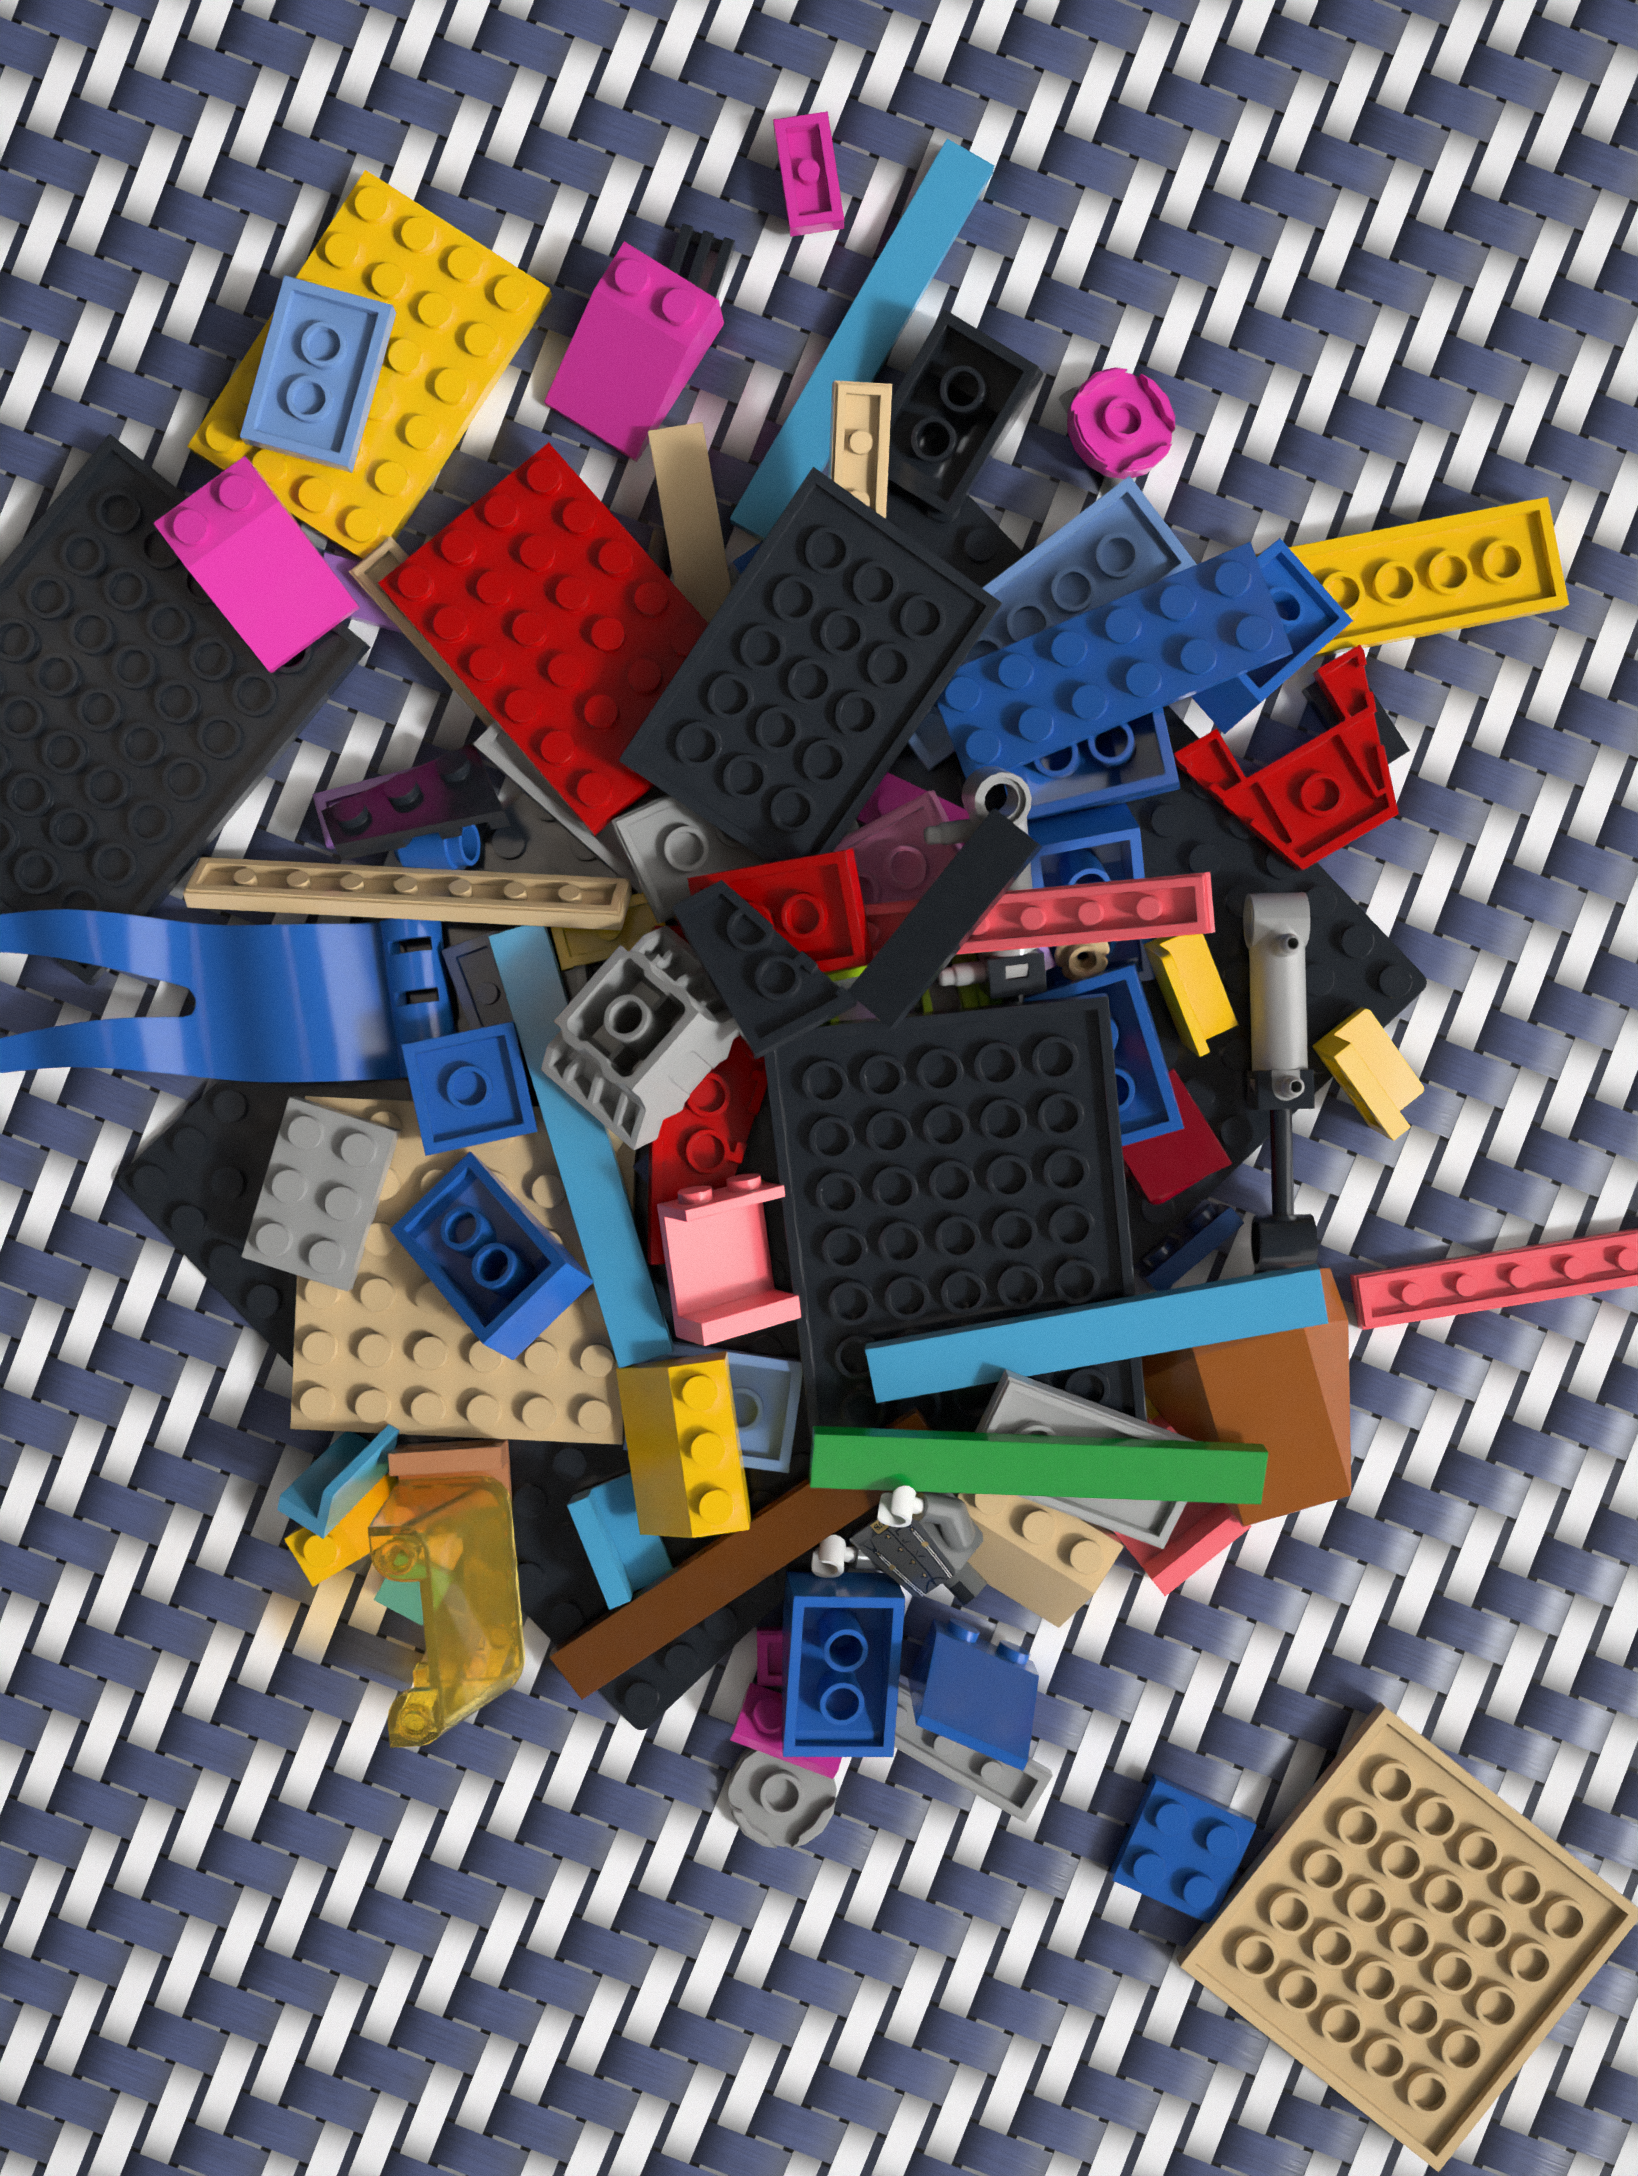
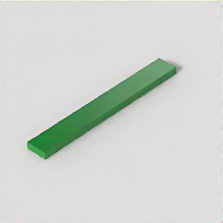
[809,1426,1269,1504]

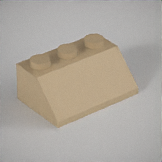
[953,1493,1124,1628]

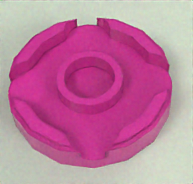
[1067,367,1175,479]

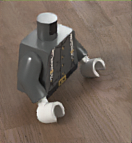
[812,1486,987,1605]

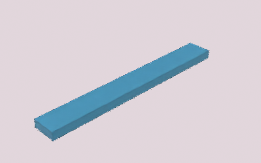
[730,138,995,541]
[488,925,675,1368]
[865,1263,1328,1403]

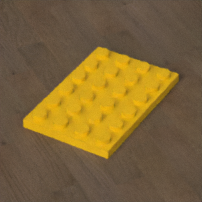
[187,170,552,561]

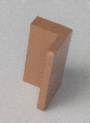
[388,1439,512,1513]

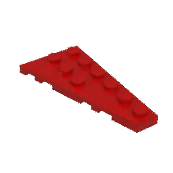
[648,925,768,1264]

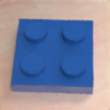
[401,1021,538,1156]
[1109,1773,1257,1924]

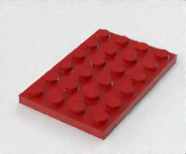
[378,442,709,836]

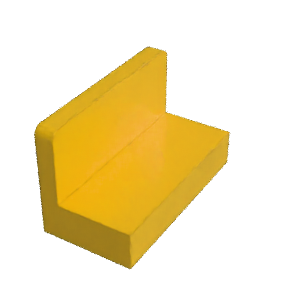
[1143,934,1238,1057]
[1312,1007,1424,1141]

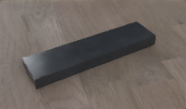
[848,808,1043,1029]

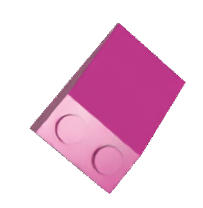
[544,241,724,462]
[154,456,360,673]

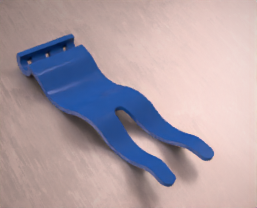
[0,909,456,1082]

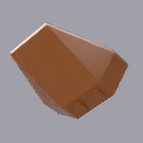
[1141,1268,1351,1527]

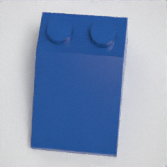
[1191,538,1353,735]
[1004,708,1181,821]
[1027,803,1155,988]
[1024,961,1184,1146]
[390,1151,594,1360]
[782,1571,905,1757]
[908,1618,1039,1771]

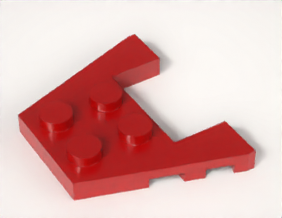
[1173,645,1399,872]

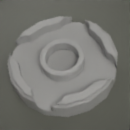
[728,1747,837,1848]

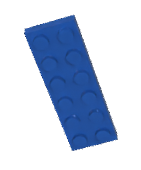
[936,542,1293,780]

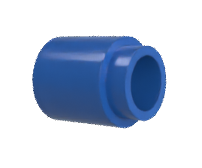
[393,825,480,870]

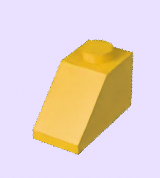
[284,1473,421,1587]

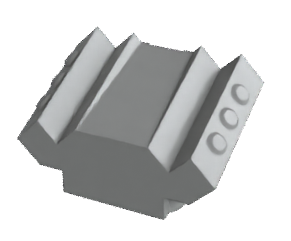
[541,925,741,1150]

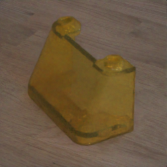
[367,1476,525,1748]

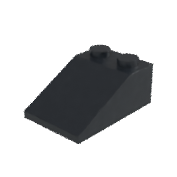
[888,309,1044,518]

